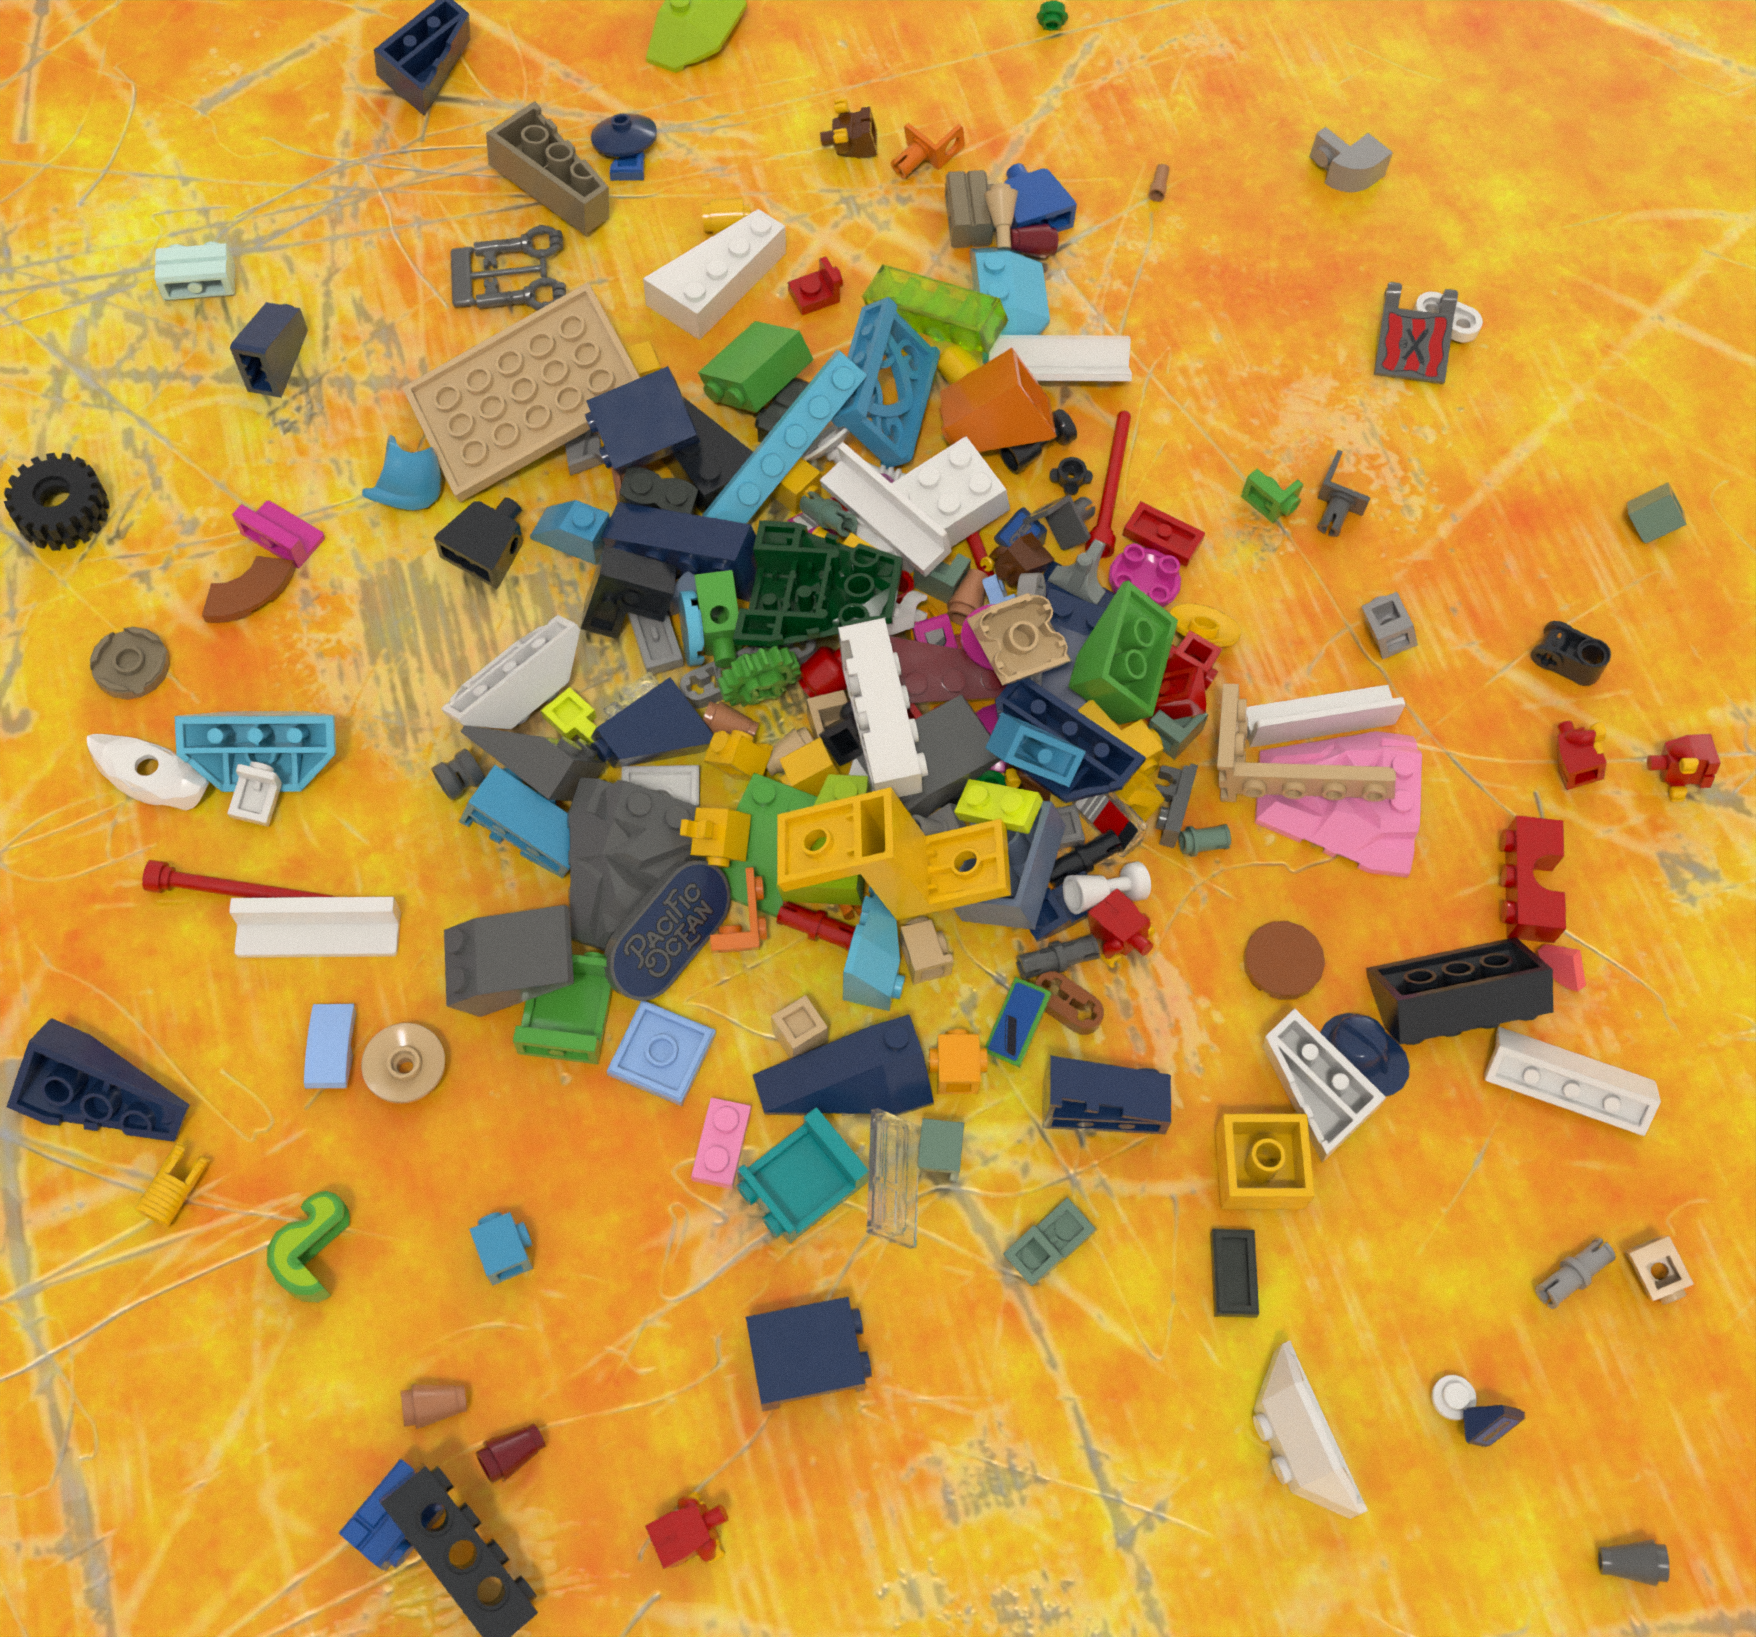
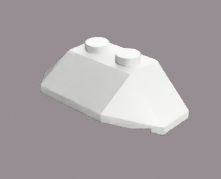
[441,615,580,730]
[1253,1341,1368,1519]

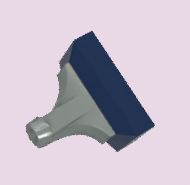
[1043,539,1115,608]

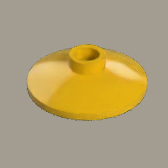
[1169,603,1242,647]

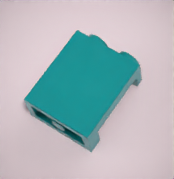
[736,1107,869,1244]

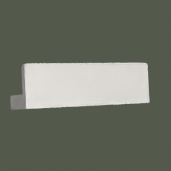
[988,335,1132,381]
[820,442,952,577]
[1247,685,1406,748]
[229,897,401,958]
[1484,1027,1661,1136]

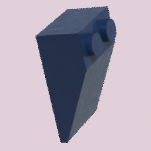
[1042,588,1106,710]

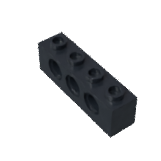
[378,1463,538,1637]

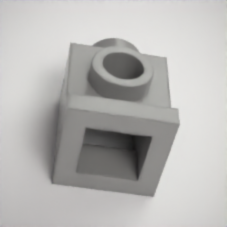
[1362,592,1418,659]

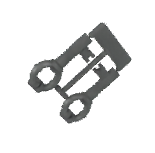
[450,225,566,310]

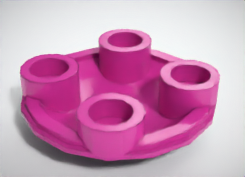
[1109,543,1181,608]

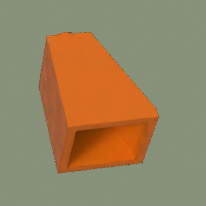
[939,348,1056,452]

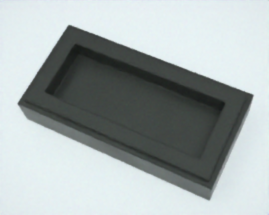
[1210,1229,1259,1318]

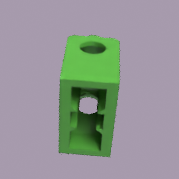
[695,570,742,668]

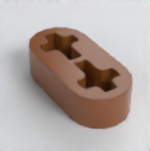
[1035,971,1104,1035]

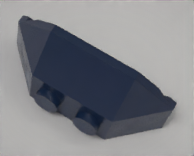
[995,678,1146,803]

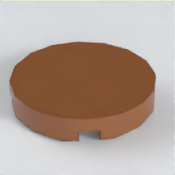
[1243,921,1325,1000]

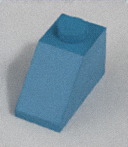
[530,500,610,565]
[985,712,1086,787]

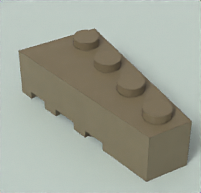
[486,101,609,235]

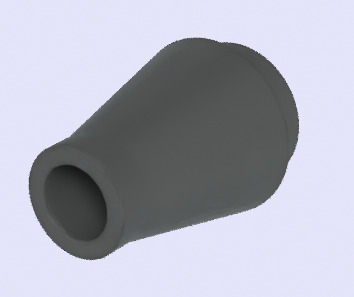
[1598,1539,1670,1586]

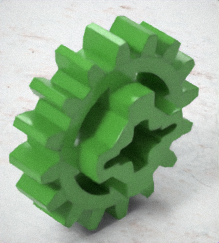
[717,646,801,707]

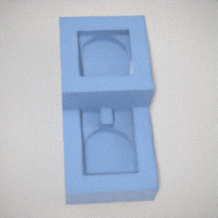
[304,1004,357,1089]

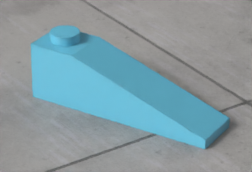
[843,886,905,1011]

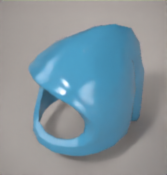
[362,435,442,511]

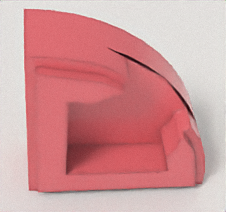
[1538,944,1586,992]

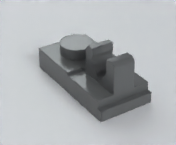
[1156,763,1198,849]

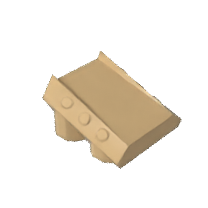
[967,593,1071,686]

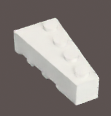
[838,618,928,797]

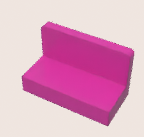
[232,500,325,569]

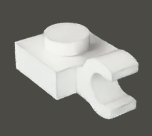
[887,590,927,636]

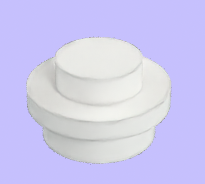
[1431,1375,1477,1420]

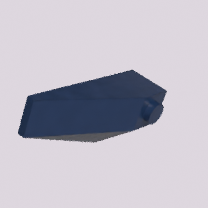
[753,1014,934,1117]
[6,1018,190,1142]

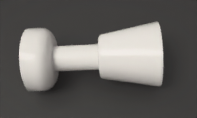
[1063,861,1151,914]

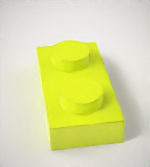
[954,779,1043,834]

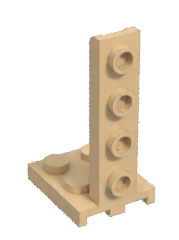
[1217,684,1396,802]

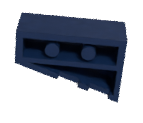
[1042,1055,1171,1134]

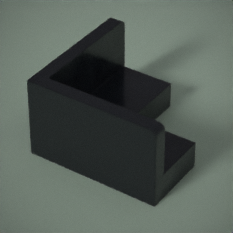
[581,545,677,639]

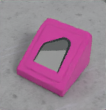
[912,613,958,649]

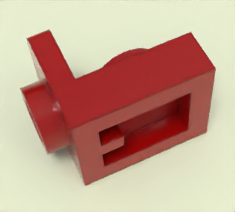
[788,256,843,316]

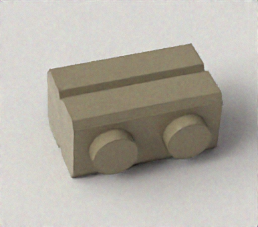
[944,170,996,248]

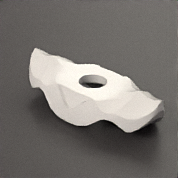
[87,734,209,810]

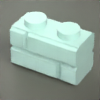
[155,242,235,300]

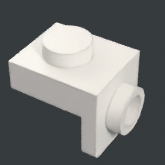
[227,762,282,827]

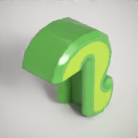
[267,1191,350,1302]

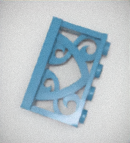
[830,297,941,469]

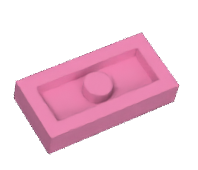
[691,1098,752,1189]

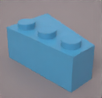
[459,765,570,878]

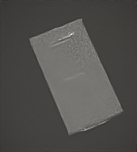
[867,1108,920,1249]

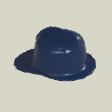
[1320,1013,1410,1097]

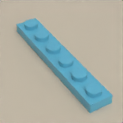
[702,350,867,523]

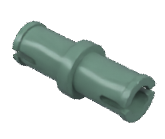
[800,491,858,537]

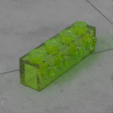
[862,264,1009,354]

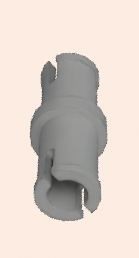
[1535,1238,1616,1309]

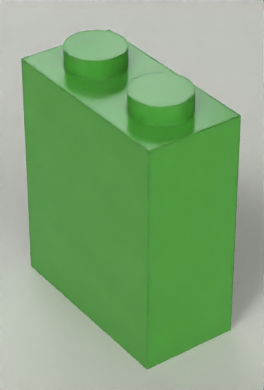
[698,321,814,413]

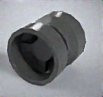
[431,748,485,801]

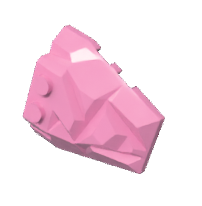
[1255,731,1422,878]

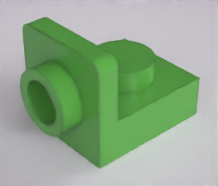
[1241,469,1303,523]

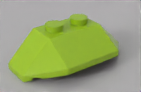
[646,0,747,73]

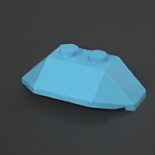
[969,247,1050,364]
[174,711,336,792]

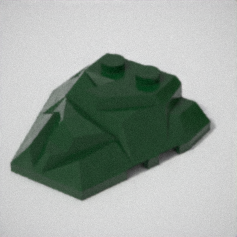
[733,520,903,647]

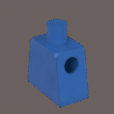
[1004,163,1077,232]

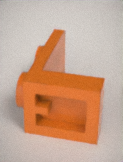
[710,867,767,954]

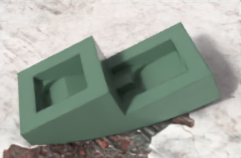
[1003,1197,1097,1287]

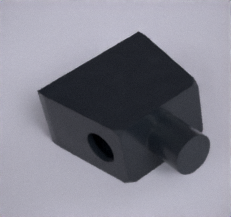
[434,497,523,589]

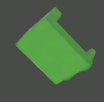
[513,952,613,1065]

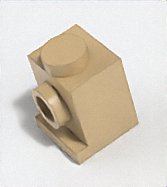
[899,917,953,985]
[1624,1235,1694,1305]

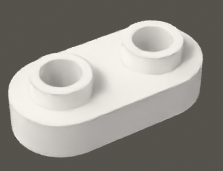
[1413,291,1483,342]

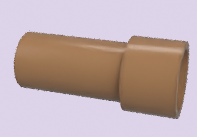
[1148,164,1170,202]

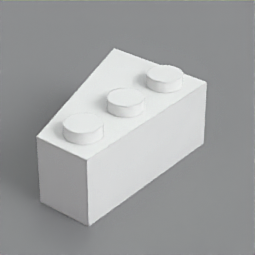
[1262,1009,1386,1163]

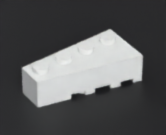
[643,209,786,340]

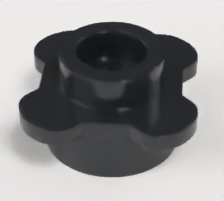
[1049,457,1093,495]

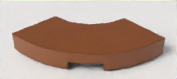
[202,556,296,623]

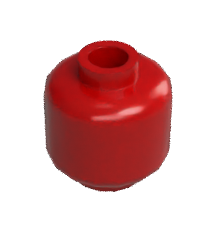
[798,646,847,698]

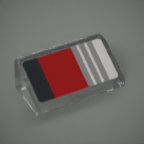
[1072,791,1148,858]

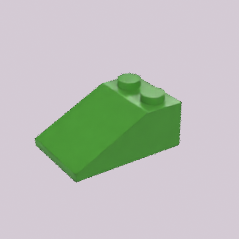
[1068,580,1178,725]
[718,773,817,918]

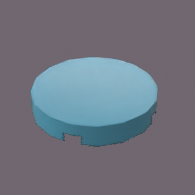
[679,590,704,667]

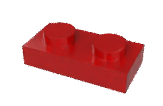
[1122,501,1205,567]

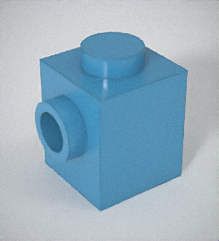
[469,1212,533,1285]

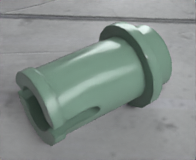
[1178,824,1231,857]

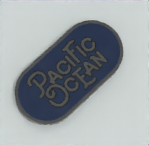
[604,859,731,1001]

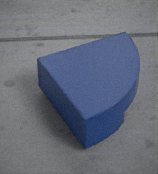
[609,151,645,181]

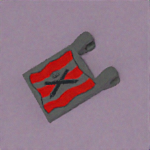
[1374,282,1458,384]

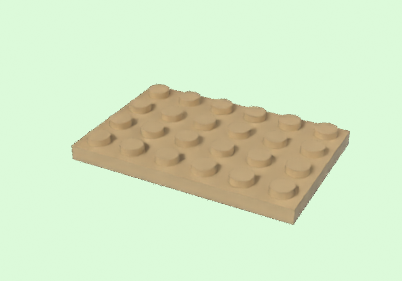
[402,282,640,502]

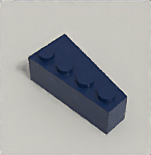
[601,502,757,602]

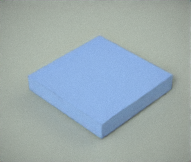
[607,1001,716,1106]

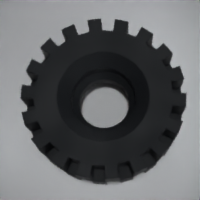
[4,453,109,551]

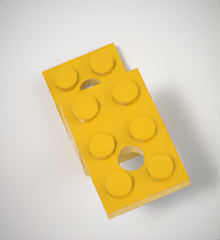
[777,787,1011,920]

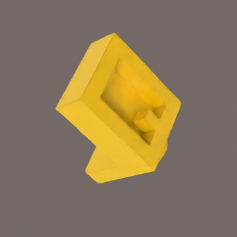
[1115,771,1165,826]

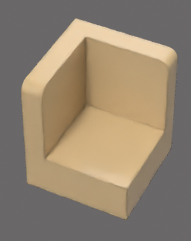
[807,690,847,752]
[771,995,828,1059]

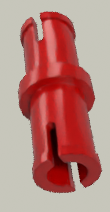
[776,901,856,951]

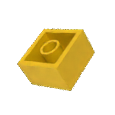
[1215,1114,1315,1209]

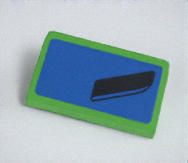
[985,977,1053,1068]

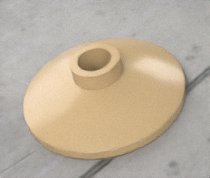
[361,1023,445,1104]

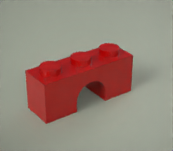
[1500,815,1566,943]

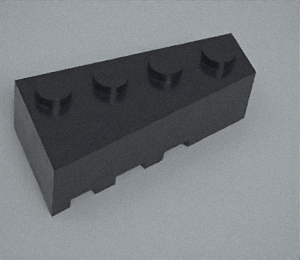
[661,397,753,514]

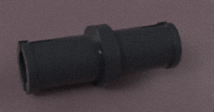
[1049,829,1123,888]

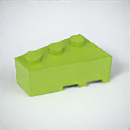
[776,774,872,906]

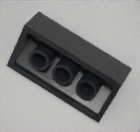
[1366,937,1554,1045]

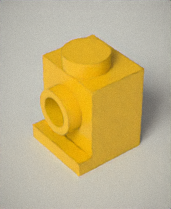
[704,730,773,781]

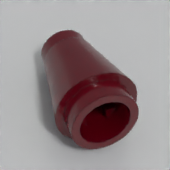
[1010,224,1059,259]
[475,1423,546,1484]

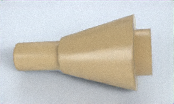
[984,183,1018,250]

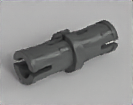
[1016,934,1100,980]

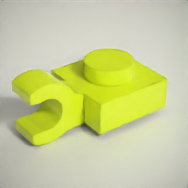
[541,687,598,744]

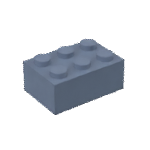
[953,801,1066,930]

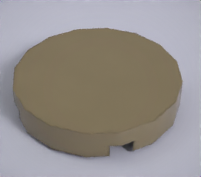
[90,627,170,700]

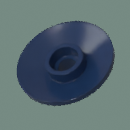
[591,113,657,157]

